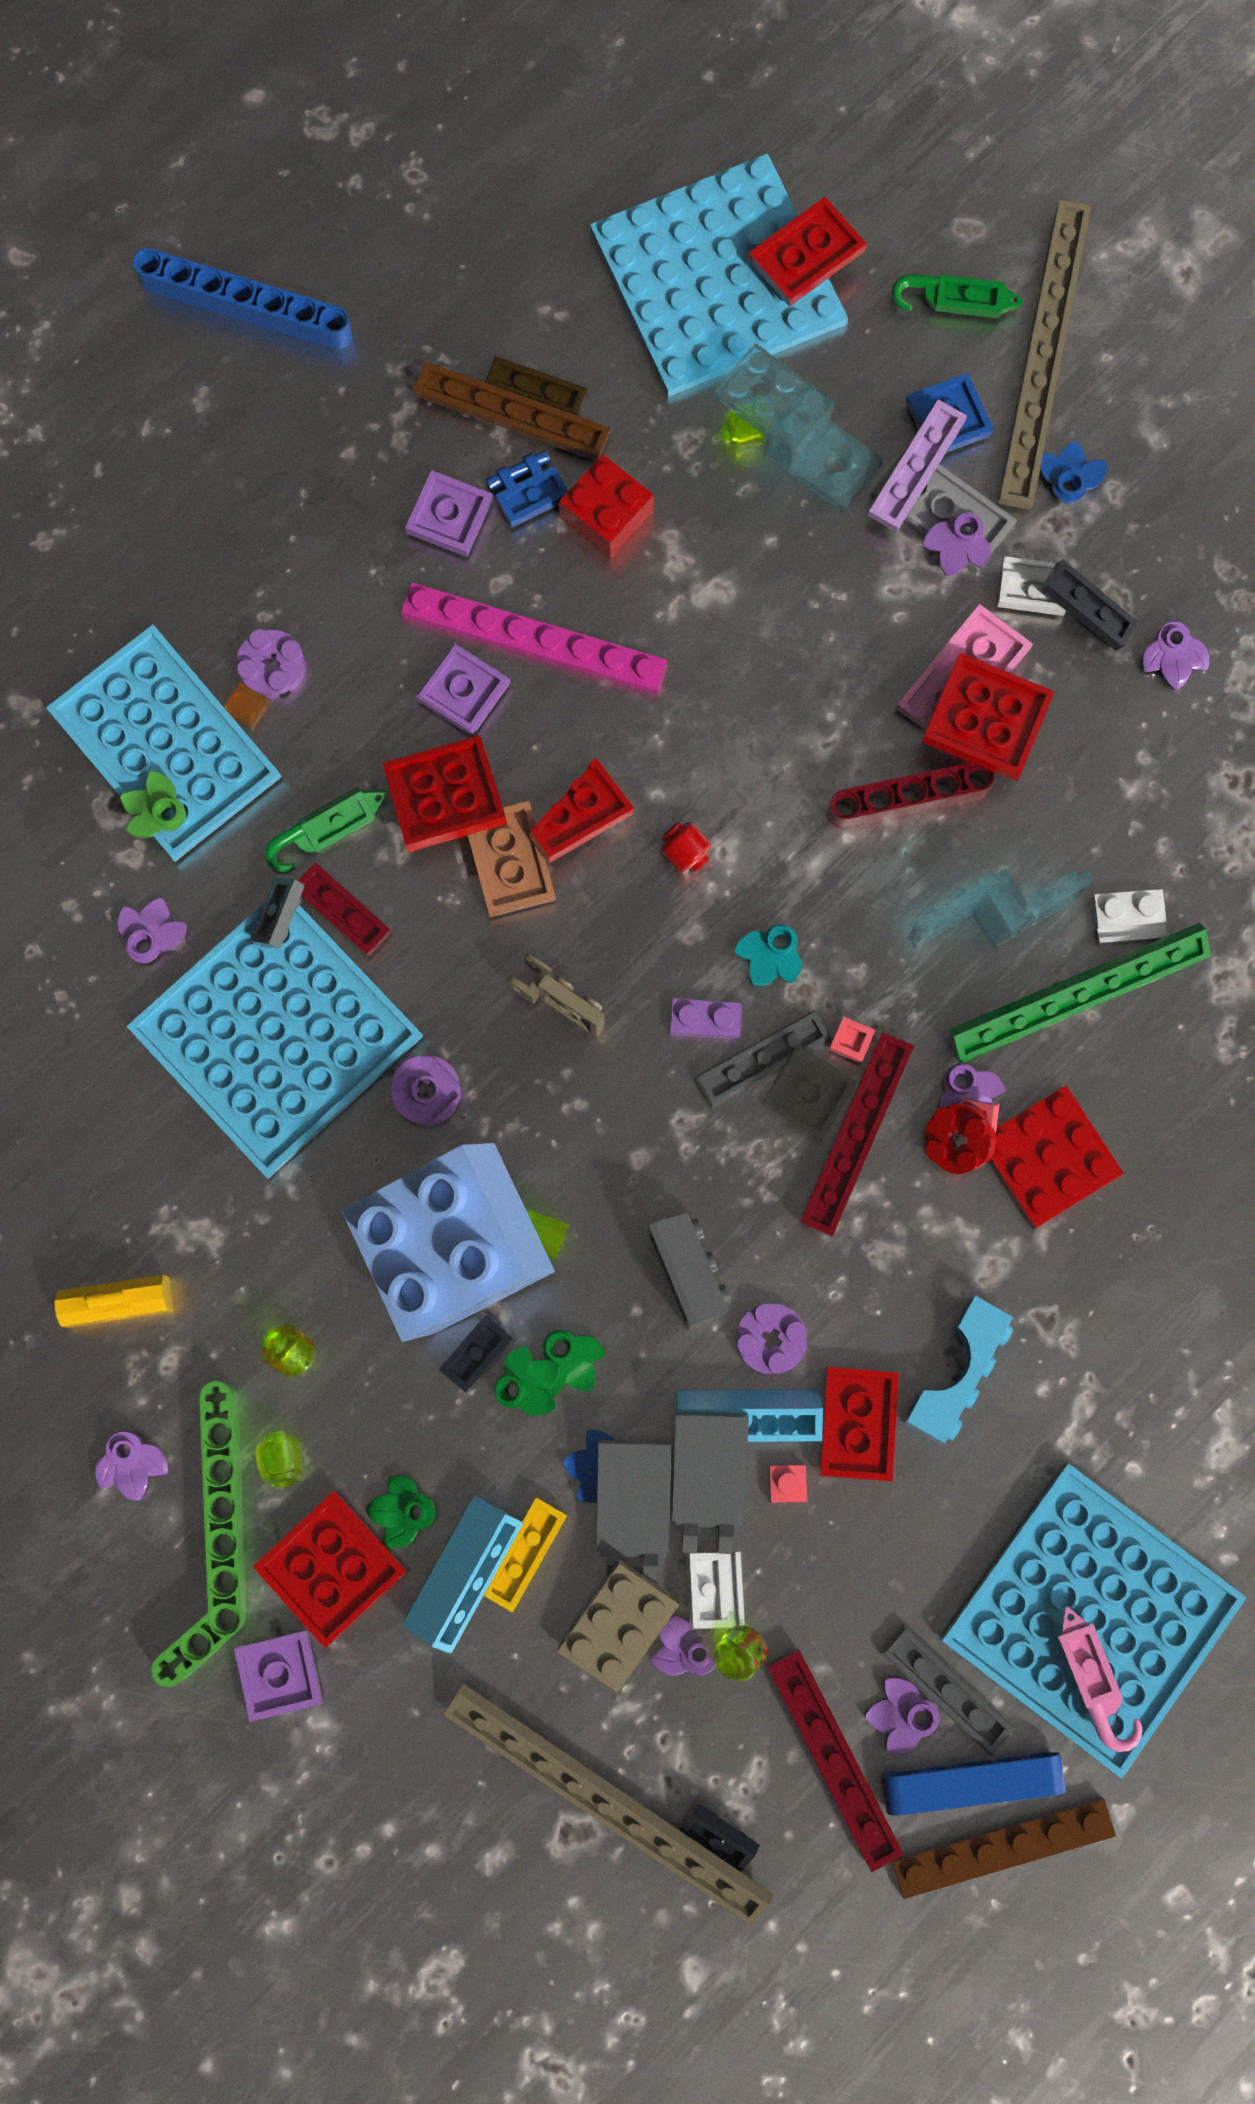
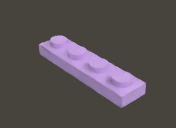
[868,400,967,532]

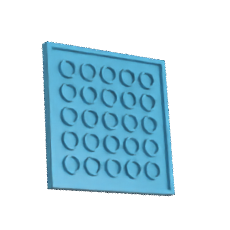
[590,154,848,397]
[126,902,423,1179]
[940,1463,1247,1779]

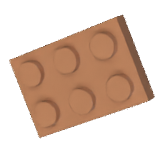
[468,801,556,918]

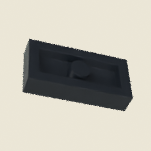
[439,1315,513,1393]
[679,1803,760,1872]

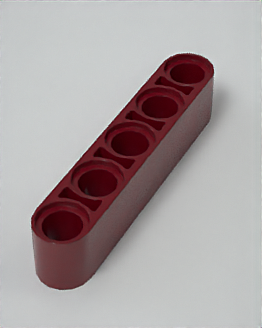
[827,762,995,828]

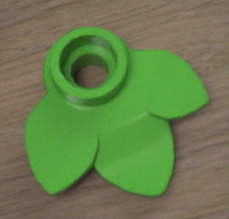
[120,771,186,838]

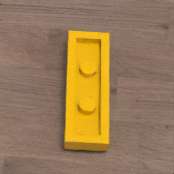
[483,1497,568,1613]

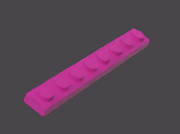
[401,582,667,695]

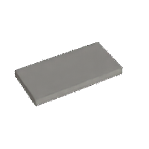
[870,443,1017,574]

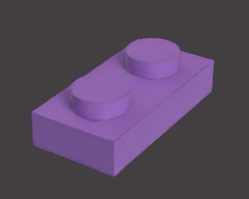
[670,998,742,1039]

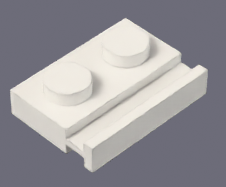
[997,556,1066,616]
[1092,889,1168,946]
[686,1552,745,1629]

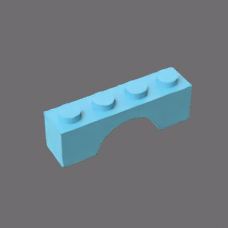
[903,1296,1013,1444]

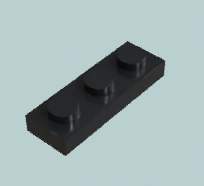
[1041,559,1138,651]

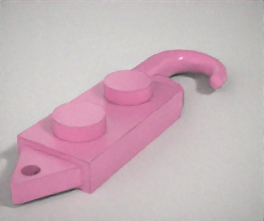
[1058,1606,1142,1752]

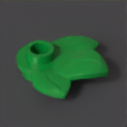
[542,1330,606,1397]
[494,1346,560,1416]
[366,1475,436,1549]

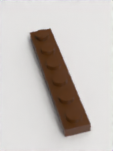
[413,361,610,461]
[892,1797,1116,1899]

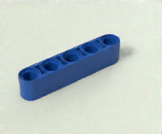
[882,1752,1066,1816]

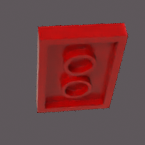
[748,197,867,307]
[820,1367,899,1482]

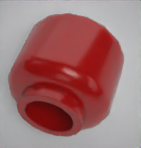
[660,821,711,872]

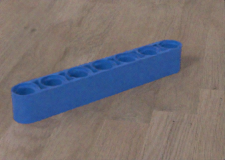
[133,248,353,350]

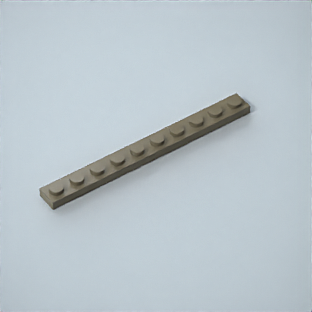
[998,199,1092,510]
[443,1683,773,1926]

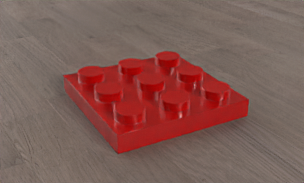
[922,652,1055,781]
[382,735,507,853]
[990,1085,1124,1230]
[253,1490,408,1649]

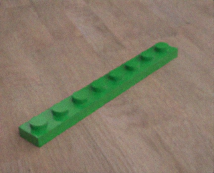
[948,923,1211,1063]

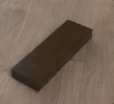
[485,356,588,416]

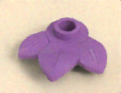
[923,512,991,576]
[1142,621,1209,690]
[117,898,187,963]
[939,1063,1006,1108]
[95,1430,169,1501]
[649,1615,718,1676]
[865,1678,939,1754]

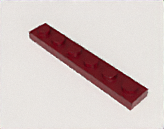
[799,1032,915,1238]
[767,1649,904,1872]

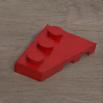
[530,757,635,863]

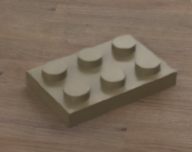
[557,1559,680,1693]

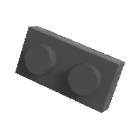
[250,877,305,949]

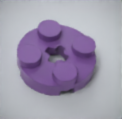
[236,629,306,698]
[391,1056,462,1127]
[736,1303,807,1375]

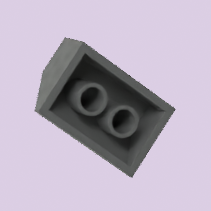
[648,1212,732,1330]

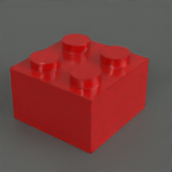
[559,454,654,559]

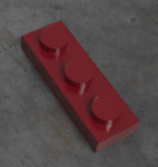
[298,862,392,958]

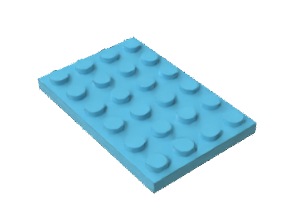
[46,625,281,862]

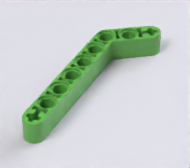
[151,1381,247,1687]

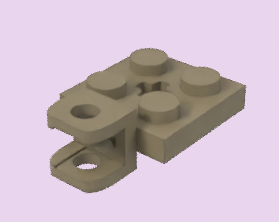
[507,953,605,1038]

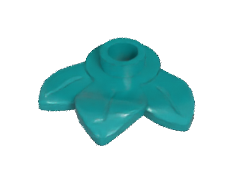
[734,924,802,987]

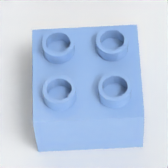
[341,1143,555,1342]

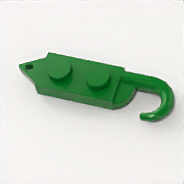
[891,274,1024,319]
[265,786,387,872]

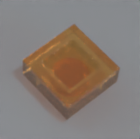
[224,682,271,731]

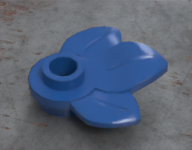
[1040,441,1107,504]
[563,1430,615,1503]

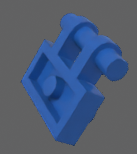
[485,450,569,528]

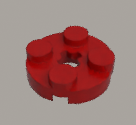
[925,1103,996,1174]

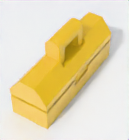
[54,1275,173,1328]

